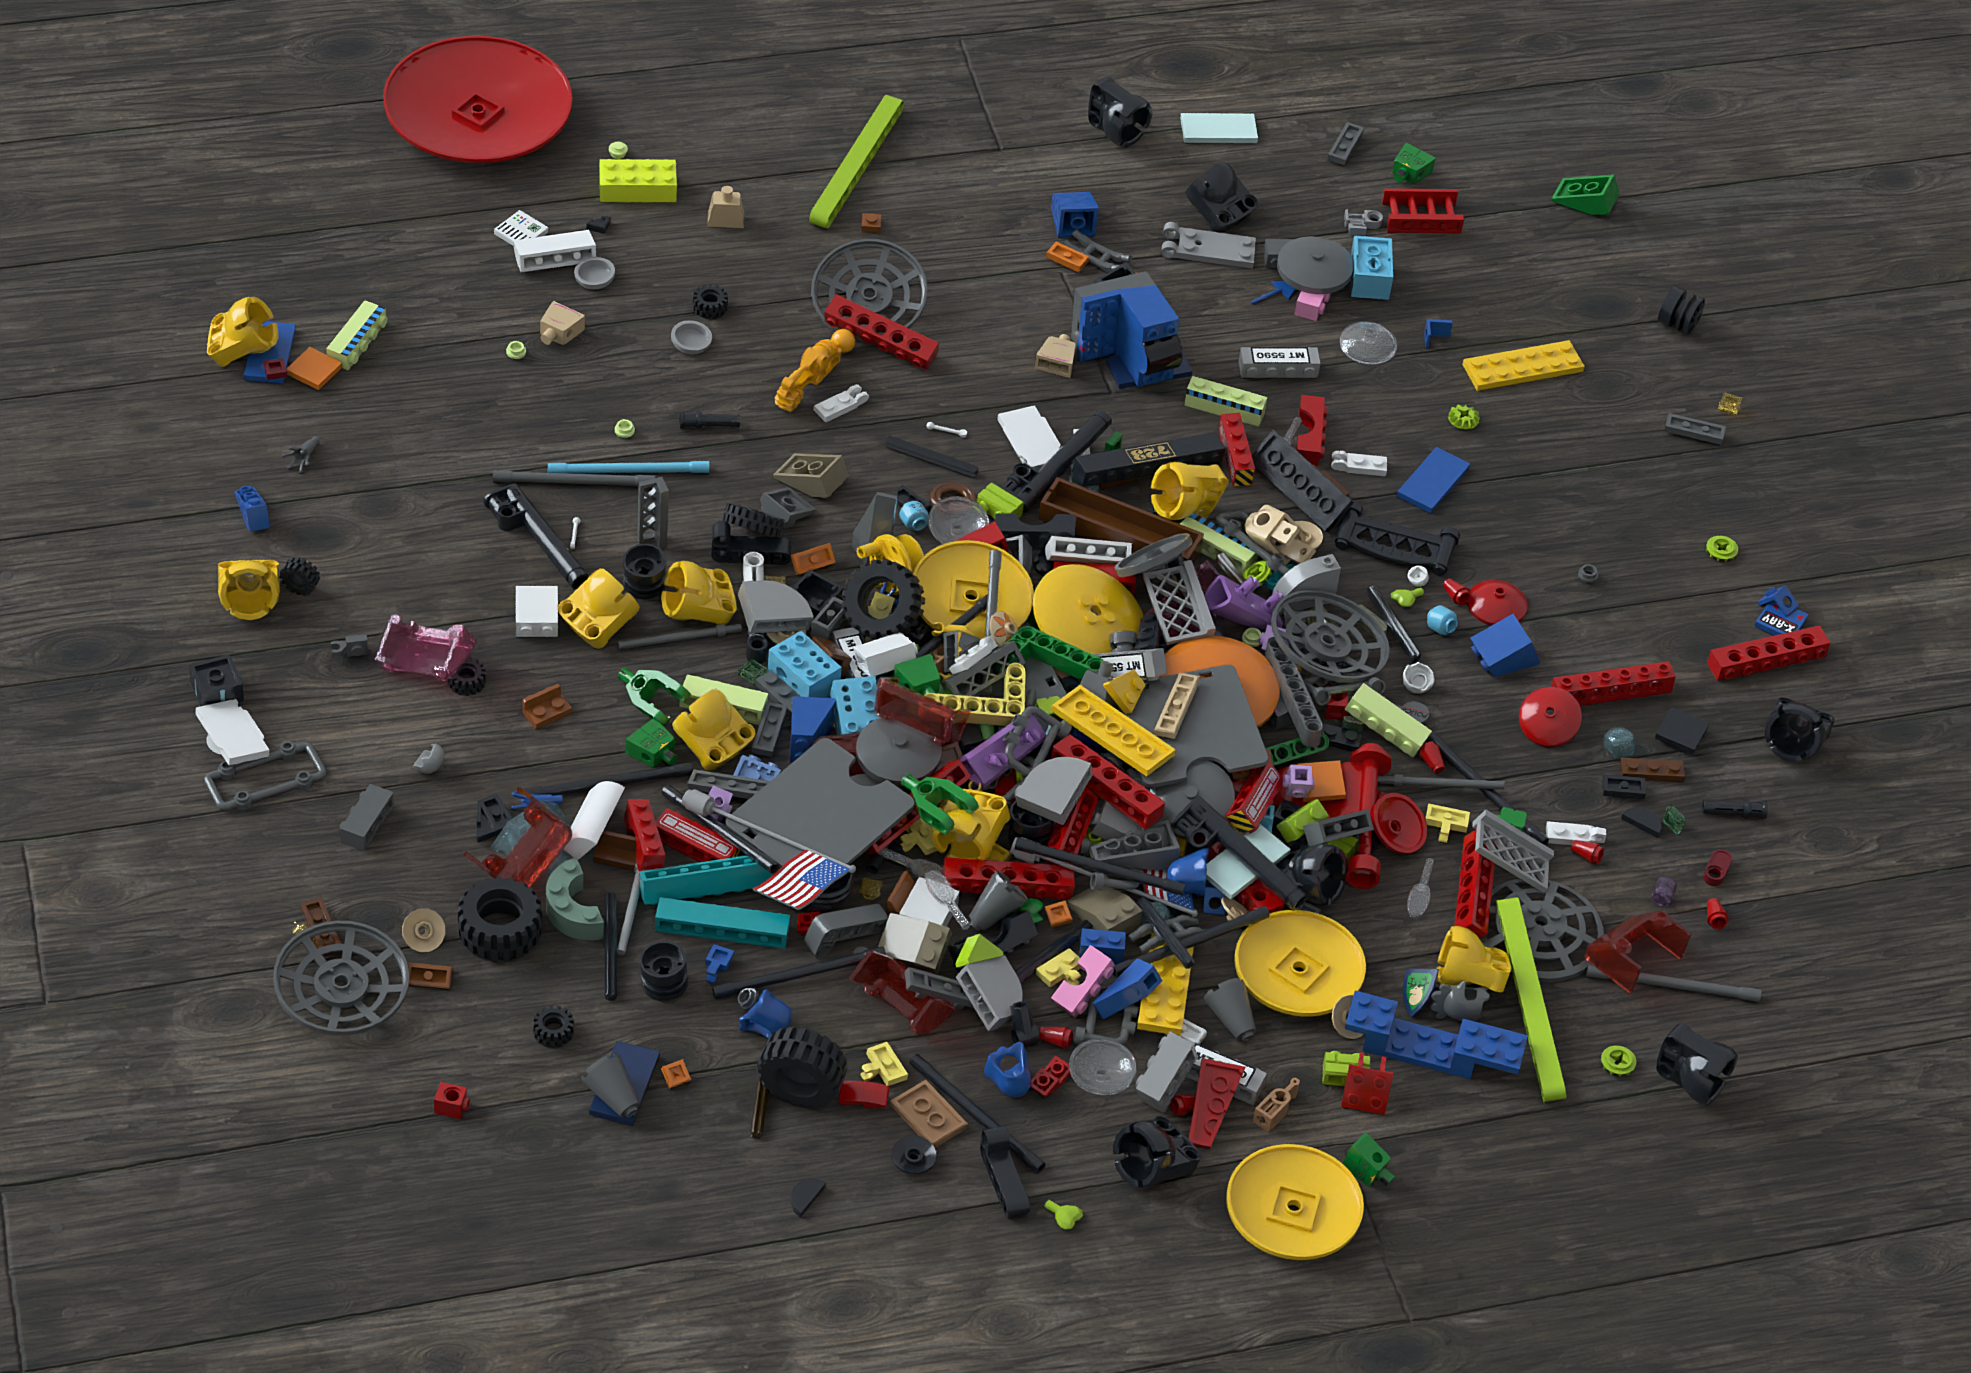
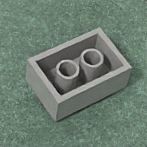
[1135,1032,1198,1113]

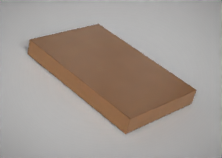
[890,1080,968,1148]

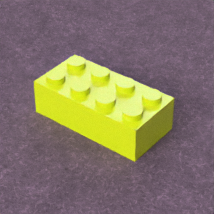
[599,159,677,202]

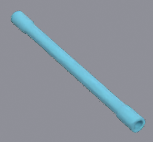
[548,461,709,474]

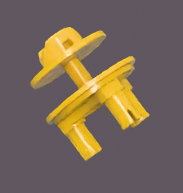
[857,534,925,595]

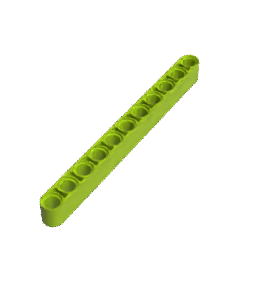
[809,95,904,229]
[1496,897,1566,1102]

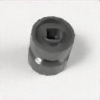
[1109,631,1137,652]

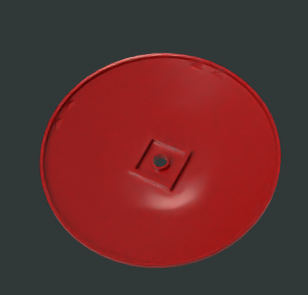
[383,36,572,163]

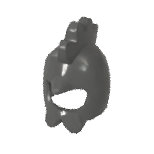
[1431,981,1490,1022]

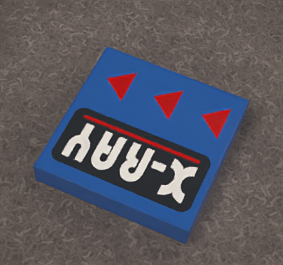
[1755,600,1809,636]

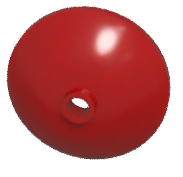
[1467,580,1528,626]
[1519,687,1582,747]
[1372,793,1427,854]

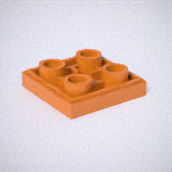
[286,347,342,390]
[1298,761,1346,802]

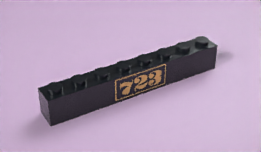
[1072,432,1225,487]

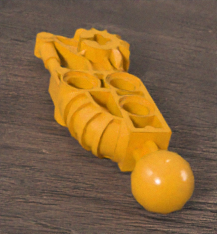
[775,329,855,412]

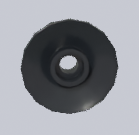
[891,1136,937,1174]

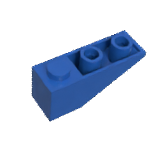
[234,486,270,532]
[1093,958,1163,1019]

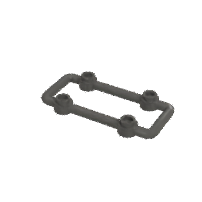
[1216,511,1305,575]
[204,741,327,811]

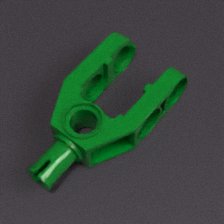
[618,668,691,727]
[901,774,979,834]

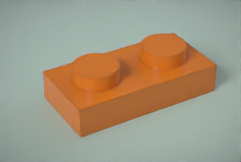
[1046,242,1089,272]
[791,543,836,575]

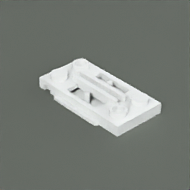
[998,405,1060,471]
[196,699,269,765]

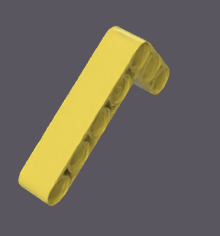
[919,663,1025,726]

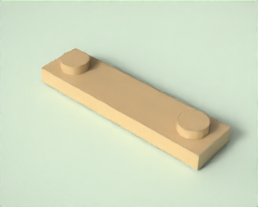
[1154,673,1200,739]

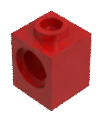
[1324,686,1348,720]
[434,1082,470,1119]

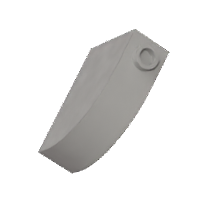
[1272,554,1341,615]
[738,580,813,633]
[1015,757,1093,825]
[1091,802,1141,840]
[956,956,1023,1031]

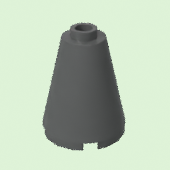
[969,870,1028,931]
[1204,978,1257,1042]
[581,1053,640,1118]

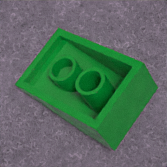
[1551,175,1620,215]

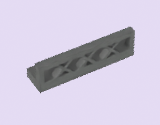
[637,477,669,549]
[940,641,1026,696]

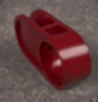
[1703,849,1732,886]

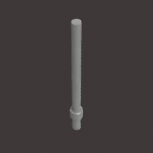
[617,864,640,955]

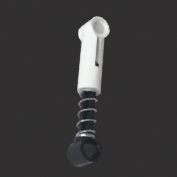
[743,552,768,664]

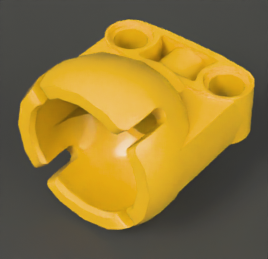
[207,297,278,367]
[1151,462,1228,520]
[218,560,280,620]
[661,561,737,626]
[558,568,640,649]
[672,688,755,771]
[932,789,1011,860]
[1436,926,1511,992]

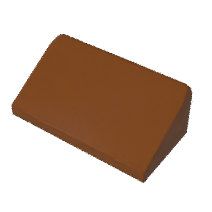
[886,871,915,915]
[407,962,453,989]

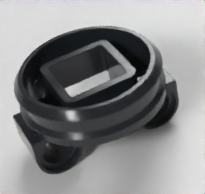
[809,865,854,914]

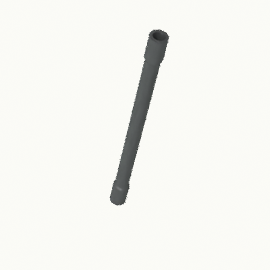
[493,470,655,488]
[980,550,1002,697]
[1586,963,1761,1002]

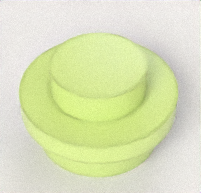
[609,142,628,159]
[506,341,526,359]
[615,419,635,438]
[1242,628,1261,647]

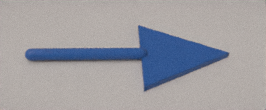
[1251,281,1296,304]

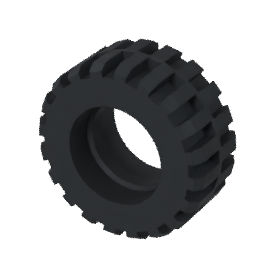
[842,559,925,640]
[458,877,542,961]
[757,1026,848,1108]

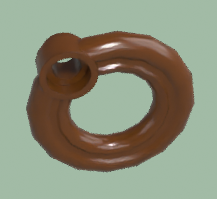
[929,482,977,519]

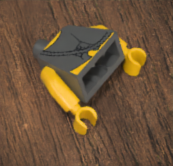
[932,621,981,682]

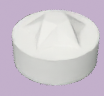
[1408,566,1429,587]

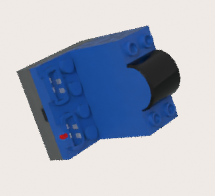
[1071,271,1183,387]

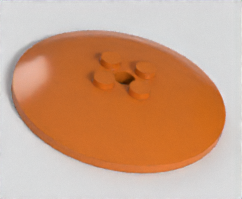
[1159,636,1280,728]

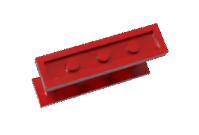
[1382,189,1464,234]

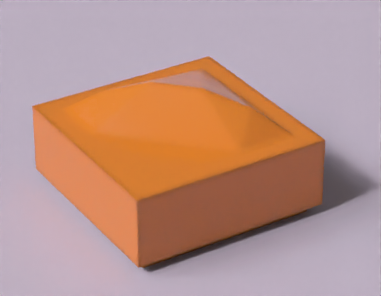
[1045,900,1072,928]
[661,1059,691,1089]

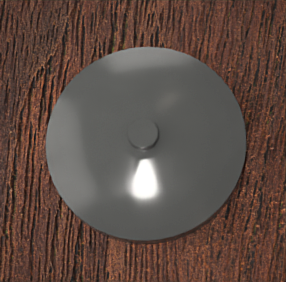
[1277,236,1354,294]
[1115,533,1193,577]
[856,715,942,787]
[1150,760,1235,839]

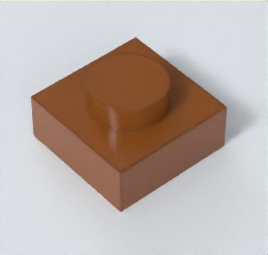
[861,213,881,233]

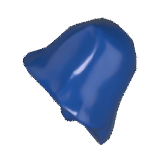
[1167,848,1209,897]
[739,989,792,1038]
[984,1042,1031,1099]

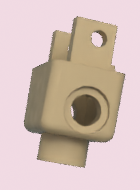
[1245,505,1316,565]

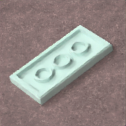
[1180,113,1258,143]
[1206,824,1290,900]

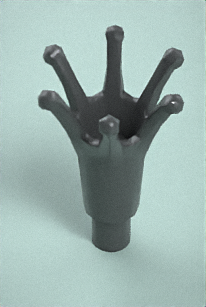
[282,436,320,473]

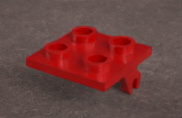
[1341,1052,1393,1115]

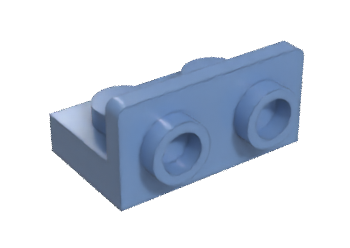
[733,755,782,781]

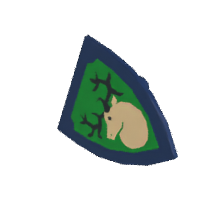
[1403,969,1440,1018]

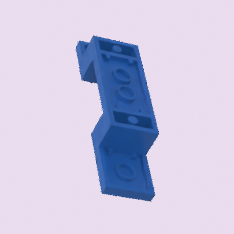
[1345,991,1528,1079]

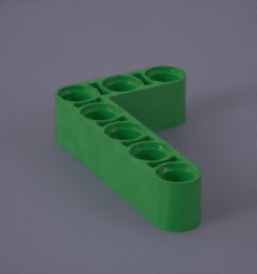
[994,626,1104,680]
[1265,733,1329,766]

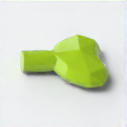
[1391,587,1424,607]
[1045,1200,1083,1230]

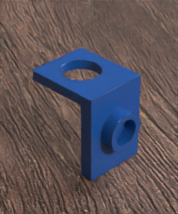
[1424,319,1453,348]
[1757,585,1799,616]
[1203,882,1226,914]

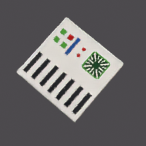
[494,210,548,246]

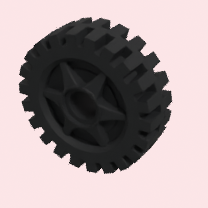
[722,503,784,537]

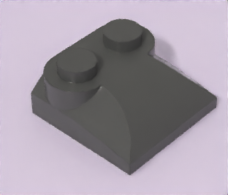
[760,487,816,528]

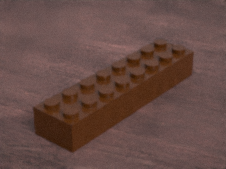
[1039,477,1204,563]

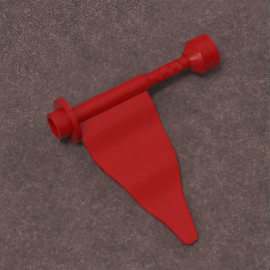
[1229,743,1392,889]

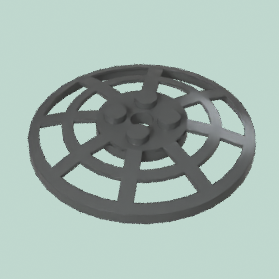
[811,239,927,342]
[1271,590,1390,683]
[1480,878,1604,983]
[273,921,409,1036]

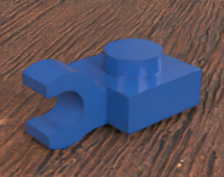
[705,944,734,984]

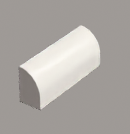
[513,230,596,272]
[1045,536,1132,564]
[561,781,625,859]

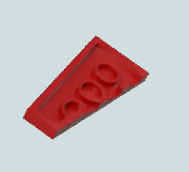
[1188,1058,1246,1149]

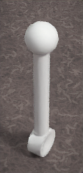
[926,422,967,438]
[570,517,581,550]

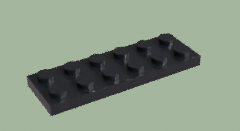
[1252,430,1354,533]

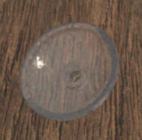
[1340,321,1397,364]
[928,496,989,544]
[1069,1038,1136,1095]

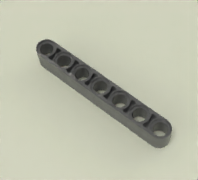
[1265,637,1323,747]

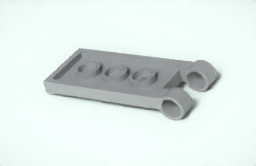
[1161,222,1256,269]

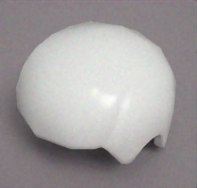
[1403,662,1434,694]

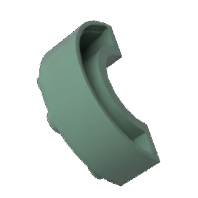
[546,857,604,940]

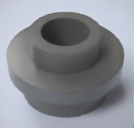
[1578,564,1598,583]
[738,988,759,1010]

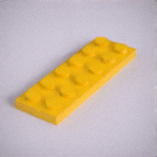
[1462,340,1584,391]
[1051,685,1176,777]
[1137,933,1194,1036]

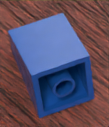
[1051,192,1099,238]
[1471,614,1541,677]
[790,696,835,763]

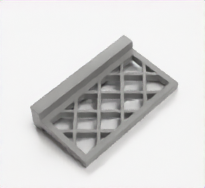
[1143,560,1215,645]
[1472,810,1554,892]

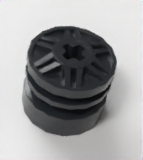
[1658,286,1705,335]
[623,543,667,599]
[1008,801,1054,846]
[640,941,688,1001]

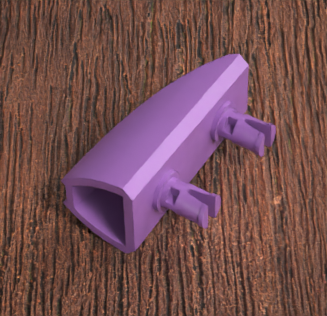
[1204,575,1285,630]
[960,715,1047,788]

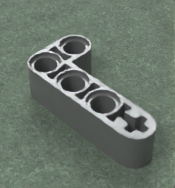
[804,904,889,959]

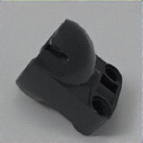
[1088,76,1153,147]
[1185,162,1258,233]
[1764,697,1835,762]
[1276,840,1348,906]
[1656,1023,1738,1105]
[1113,1116,1202,1188]

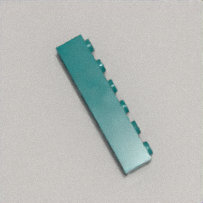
[639,855,773,905]
[655,897,790,949]

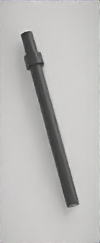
[618,624,742,650]
[1378,774,1504,790]

